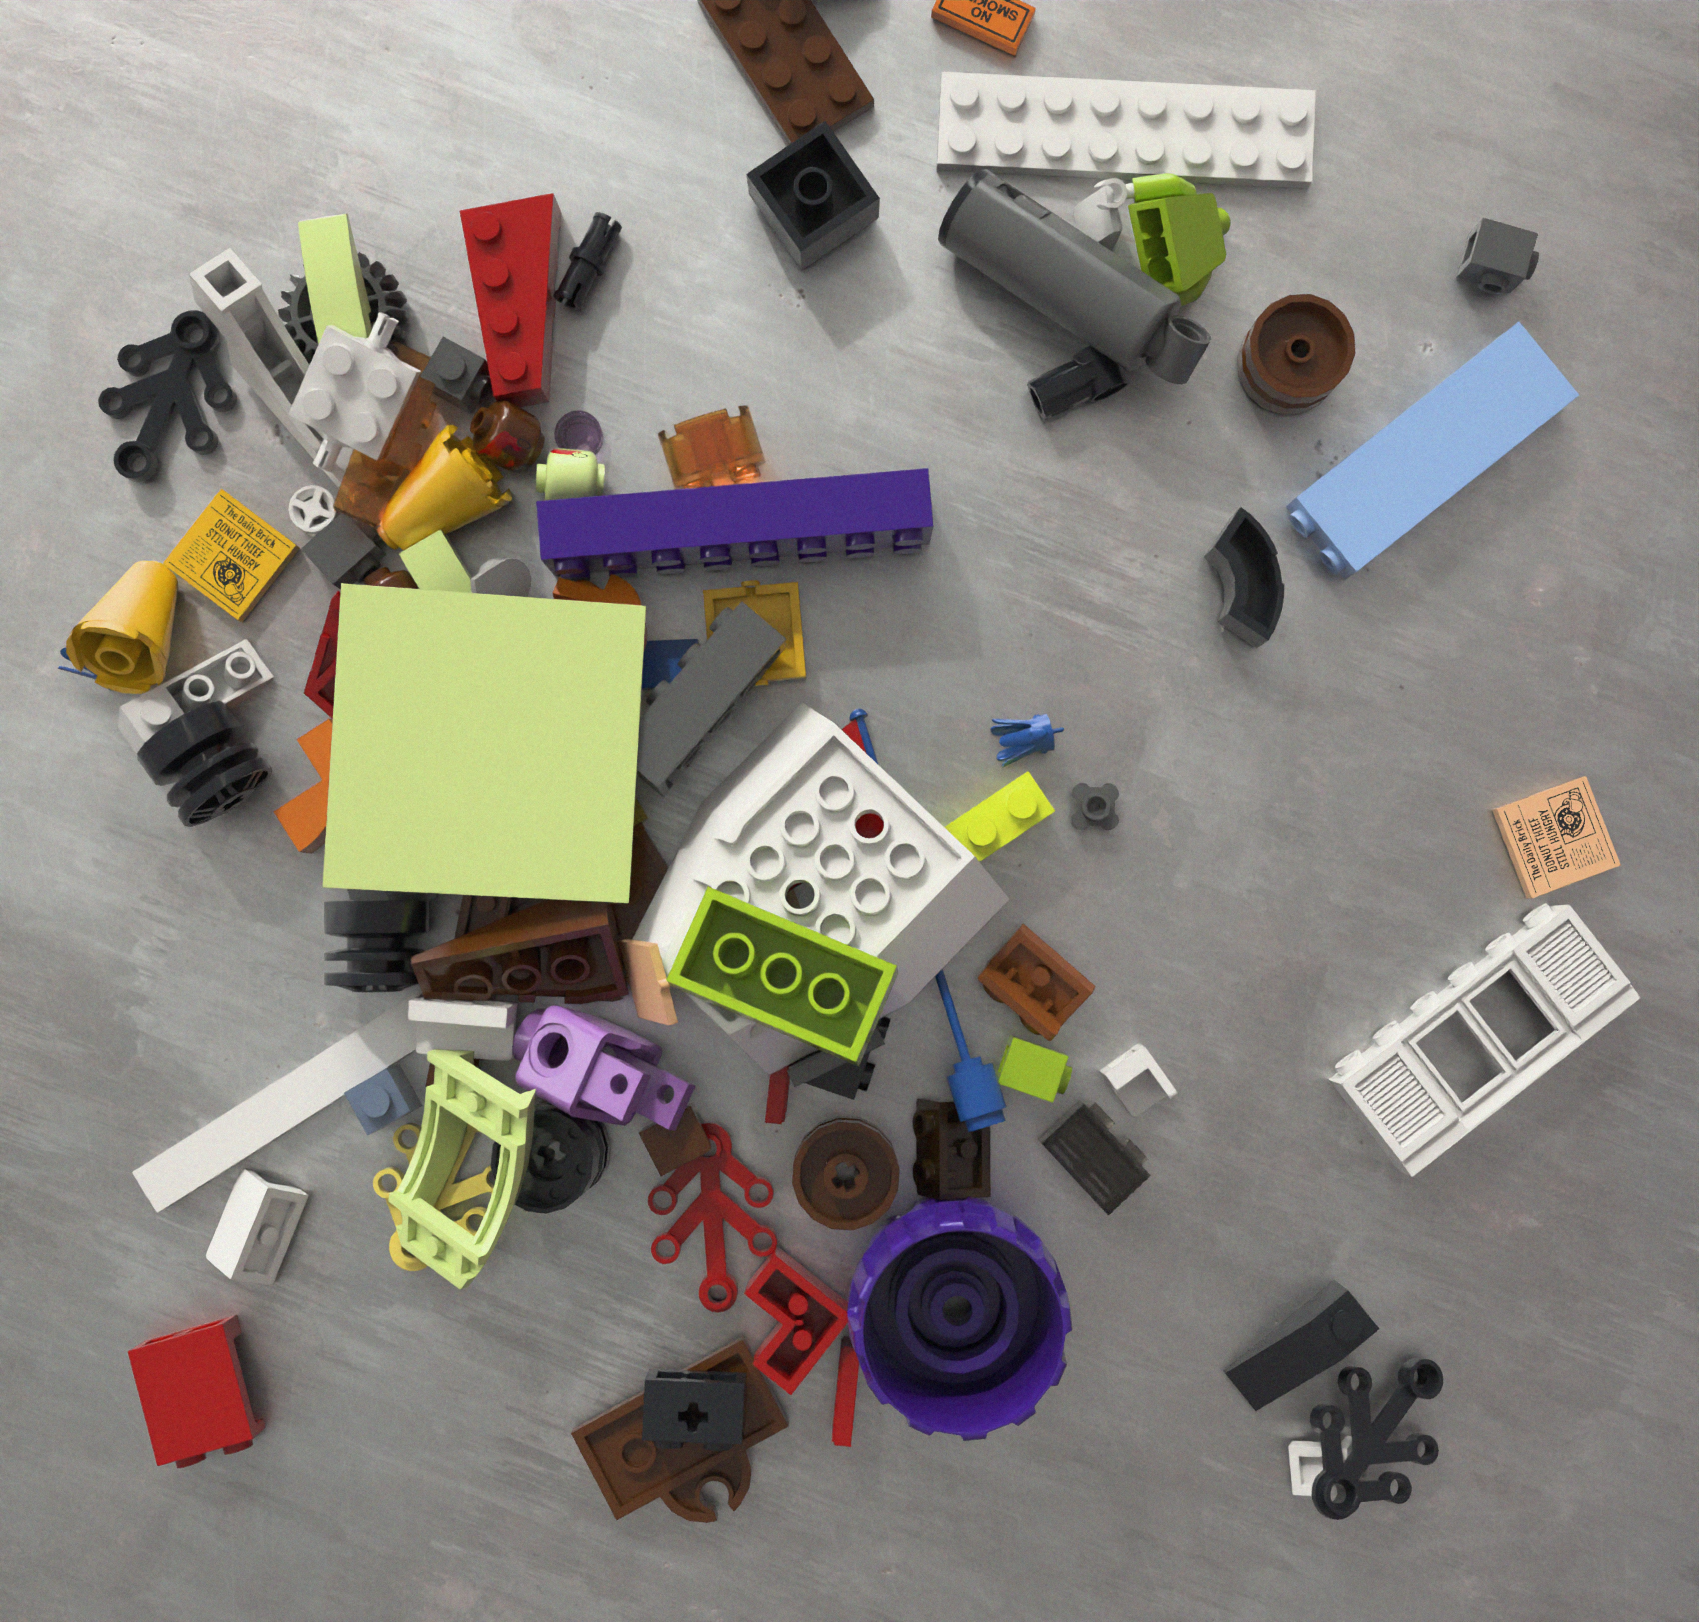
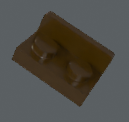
[912,1098,991,1200]

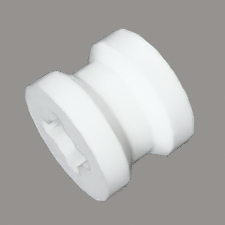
[288,485,345,538]

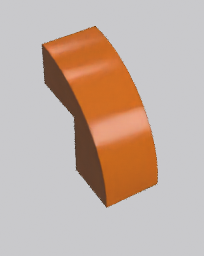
[273,719,333,854]

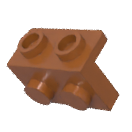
[978,924,1096,1041]

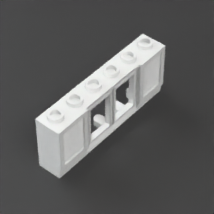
[1328,903,1641,1177]

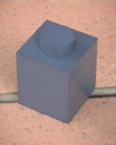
[344,1064,423,1136]

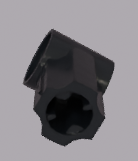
[1027,345,1130,421]

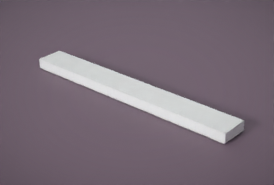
[132,990,423,1213]

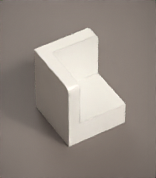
[1100,1043,1178,1117]

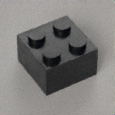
[746,121,880,270]

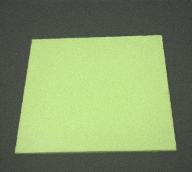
[322,583,646,903]

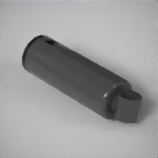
[938,169,1211,385]

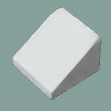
[1073,186,1122,248]

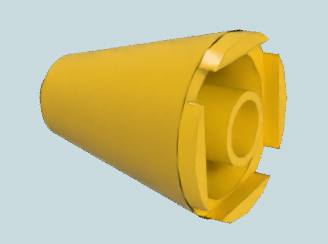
[377,425,512,550]
[66,561,178,694]

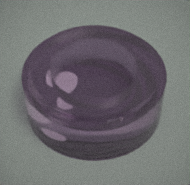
[554,410,604,455]

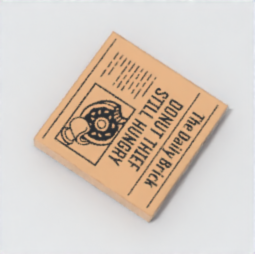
[1492,776,1621,899]

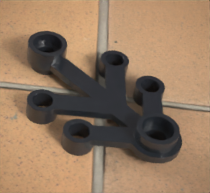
[98,310,237,482]
[1310,1358,1443,1520]

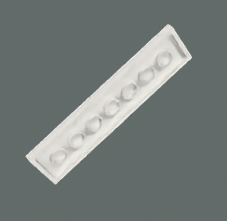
[936,72,1316,189]

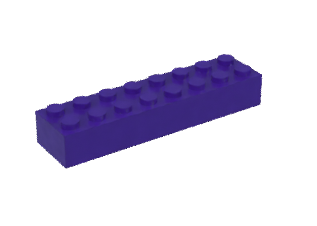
[536,468,934,582]

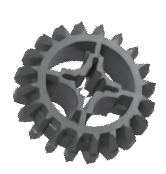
[278,252,409,365]

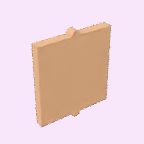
[618,939,678,1025]

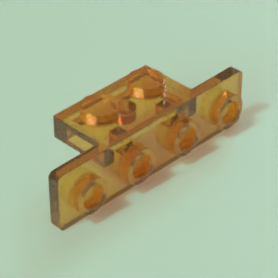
[333,342,437,527]

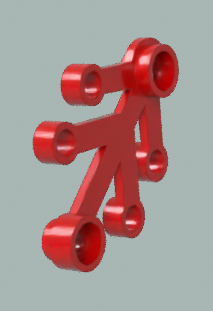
[648,1122,777,1313]

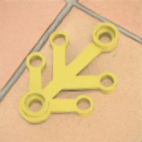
[373,1123,494,1271]

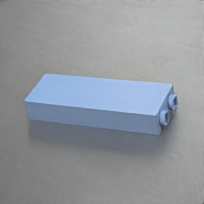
[1286,322,1579,580]

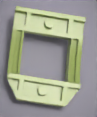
[388,1049,536,1290]

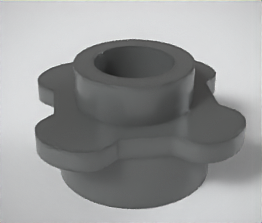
[1071,783,1119,831]

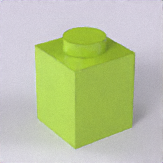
[996,1035,1072,1103]

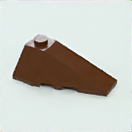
[411,899,629,1004]

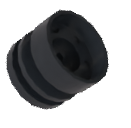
[137,701,272,827]
[324,900,429,992]
[491,1101,611,1214]

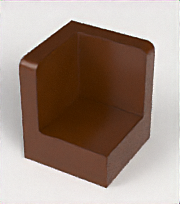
[639,1102,712,1176]

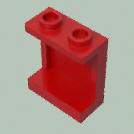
[127,1315,266,1468]

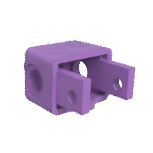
[512,1005,695,1131]

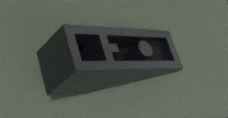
[1223,1280,1379,1411]

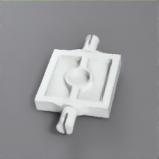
[288,312,421,472]

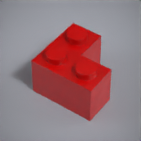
[744,1246,848,1395]

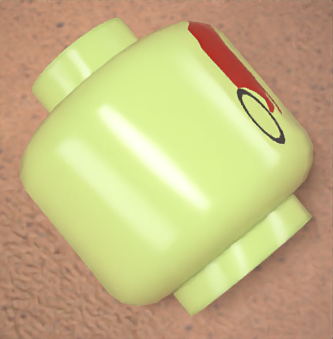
[536,448,605,500]

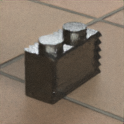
[1038,1100,1150,1215]

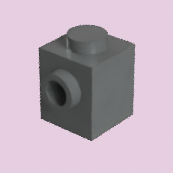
[1456,217,1539,294]
[420,336,492,415]
[301,511,386,590]

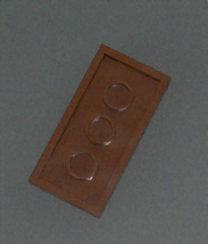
[697,0,874,145]

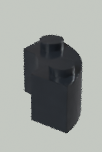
[1204,507,1284,648]

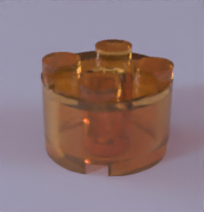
[657,405,766,489]

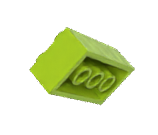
[666,886,898,1066]

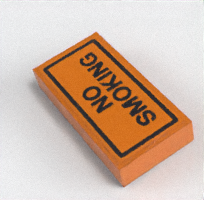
[931,0,1036,56]

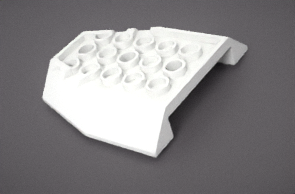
[633,703,1010,1075]

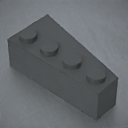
[636,601,786,797]

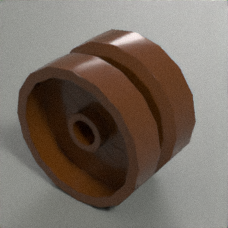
[1237,294,1356,415]
[792,1115,900,1231]

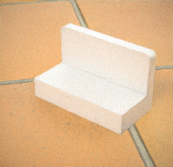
[408,994,518,1061]
[206,1169,309,1286]

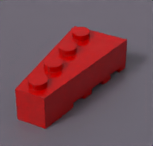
[459,193,561,408]

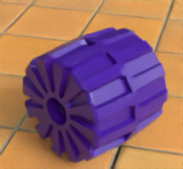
[847,1197,1072,1441]

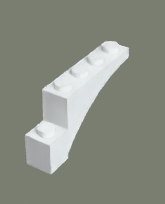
[189,248,391,505]

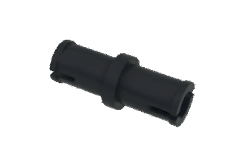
[553,212,622,311]

